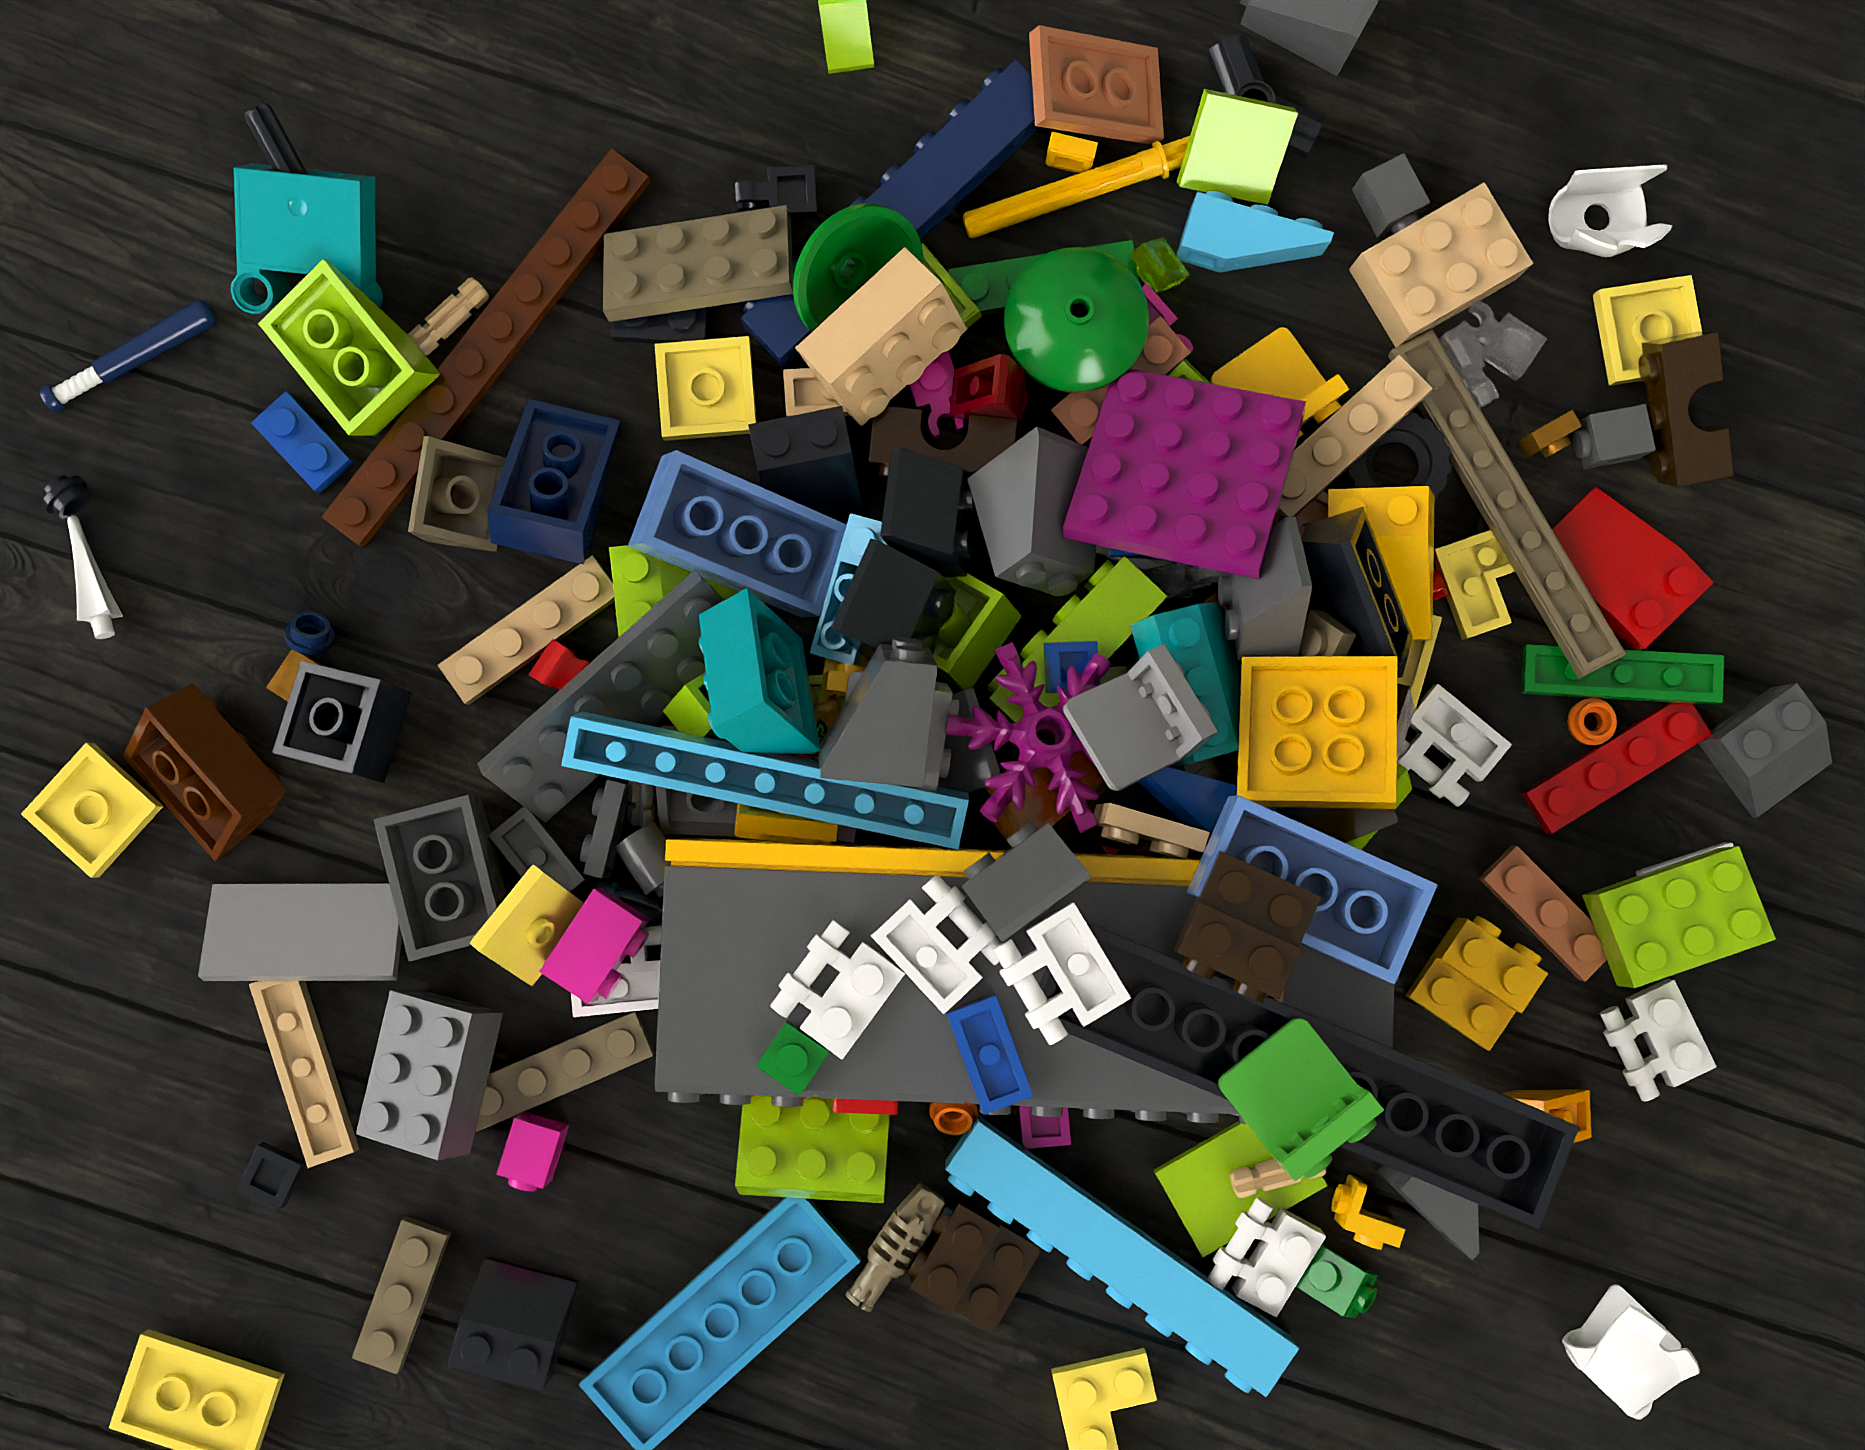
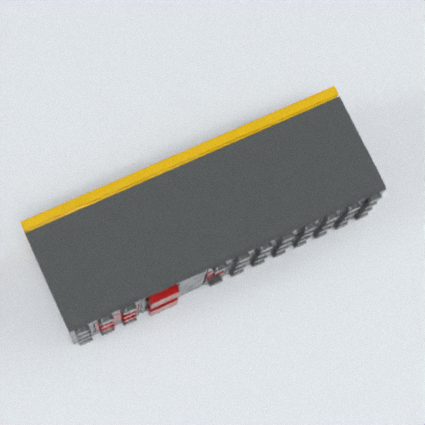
[655,838,1394,1124]

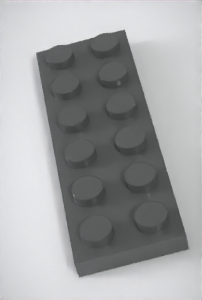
[477,570,725,823]

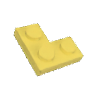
[1434,530,1515,640]
[1051,1348,1157,1450]

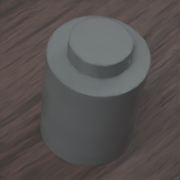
[614,821,671,898]

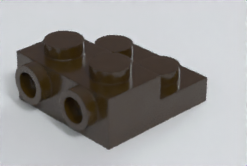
[1174,851,1321,1004]
[906,1196,1042,1333]

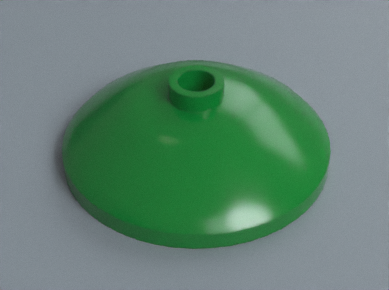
[793,203,924,332]
[1004,247,1149,393]

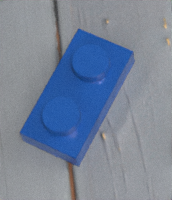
[251,391,355,494]
[946,994,1033,1115]

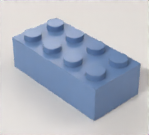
[628,450,847,618]
[1186,795,1438,984]

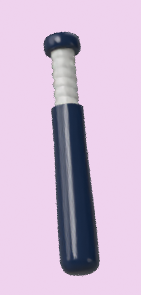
[39,300,216,413]

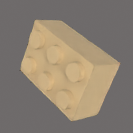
[1349,182,1533,347]
[795,247,967,426]

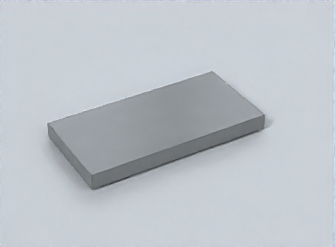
[198,884,402,981]

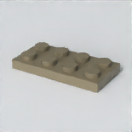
[603,205,793,322]

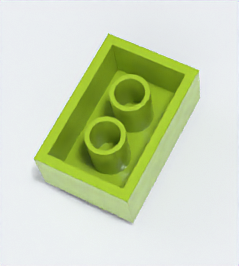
[1582,846,1776,988]
[735,1095,890,1203]

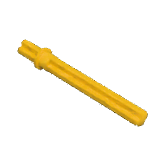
[963,136,1190,238]

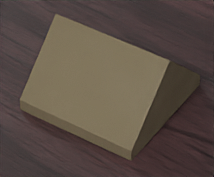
[408,436,506,551]

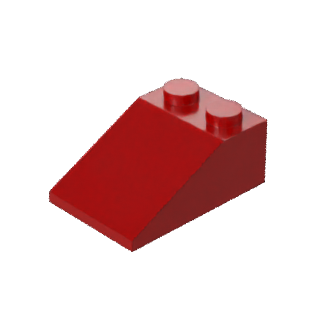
[1551,487,1714,650]

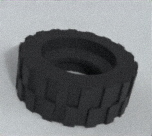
[1341,411,1452,500]

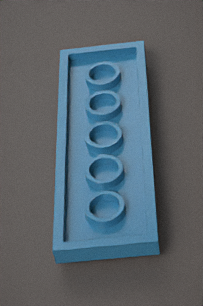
[579,1197,861,1450]

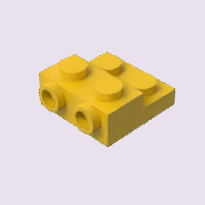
[1405,916,1548,1051]

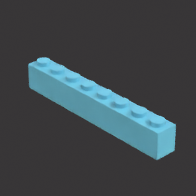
[561,711,969,850]
[945,1114,1300,1397]

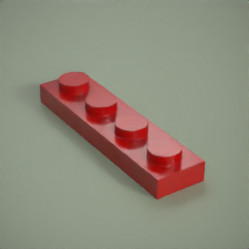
[1521,702,1712,834]

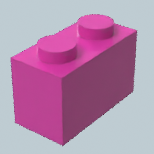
[539,888,650,1004]

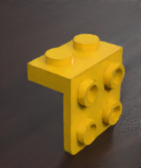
[1210,327,1349,439]

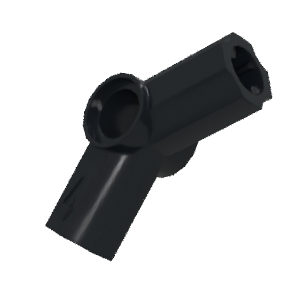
[1206,34,1325,159]

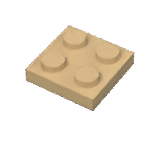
[1094,803,1210,859]

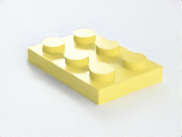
[109,1329,285,1450]

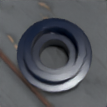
[284,611,334,655]

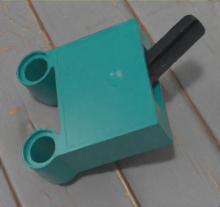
[231,103,383,314]

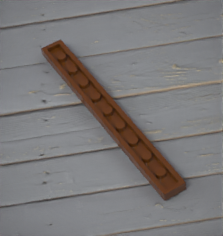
[322,148,651,548]

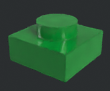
[756,1020,830,1096]

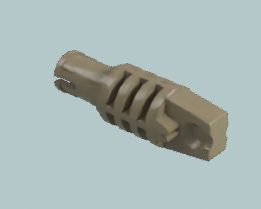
[846,1183,945,1312]

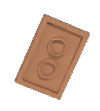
[1029,25,1164,145]

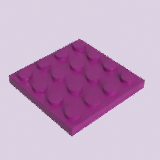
[1063,369,1306,579]

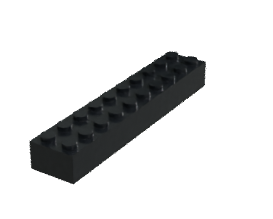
[1039,921,1579,1229]

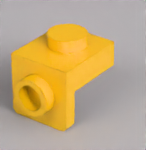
[1331,1174,1405,1250]

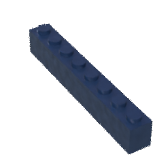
[741,59,1041,369]

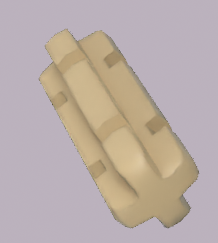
[408,277,489,356]
[1230,1159,1326,1198]

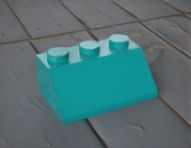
[699,588,821,754]
[1130,602,1241,768]

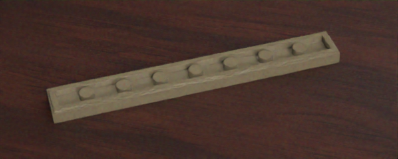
[1388,329,1626,679]

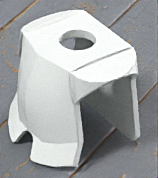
[1548,165,1672,257]
[1562,1284,1700,1419]

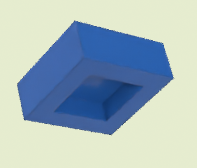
[1044,641,1099,693]

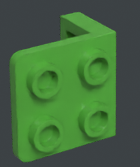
[1218,1018,1384,1181]

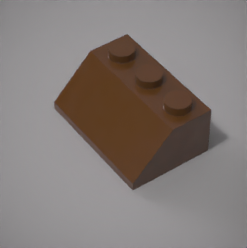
[123,683,287,862]

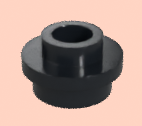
[42,475,91,519]

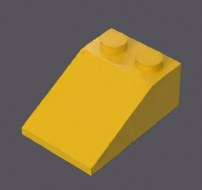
[1328,486,1434,640]

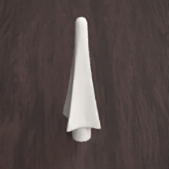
[67,515,123,639]

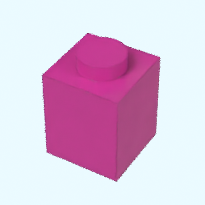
[496,1111,569,1192]

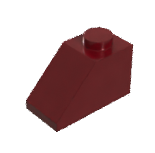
[949,354,1028,422]

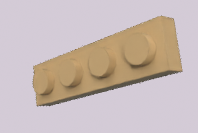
[1278,355,1433,518]
[438,555,615,705]
[249,981,359,1168]

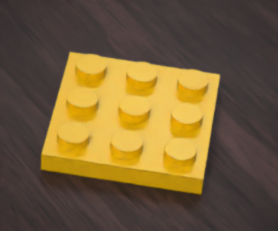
[1237,656,1397,809]

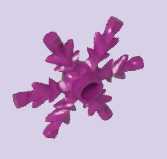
[945,643,1111,833]

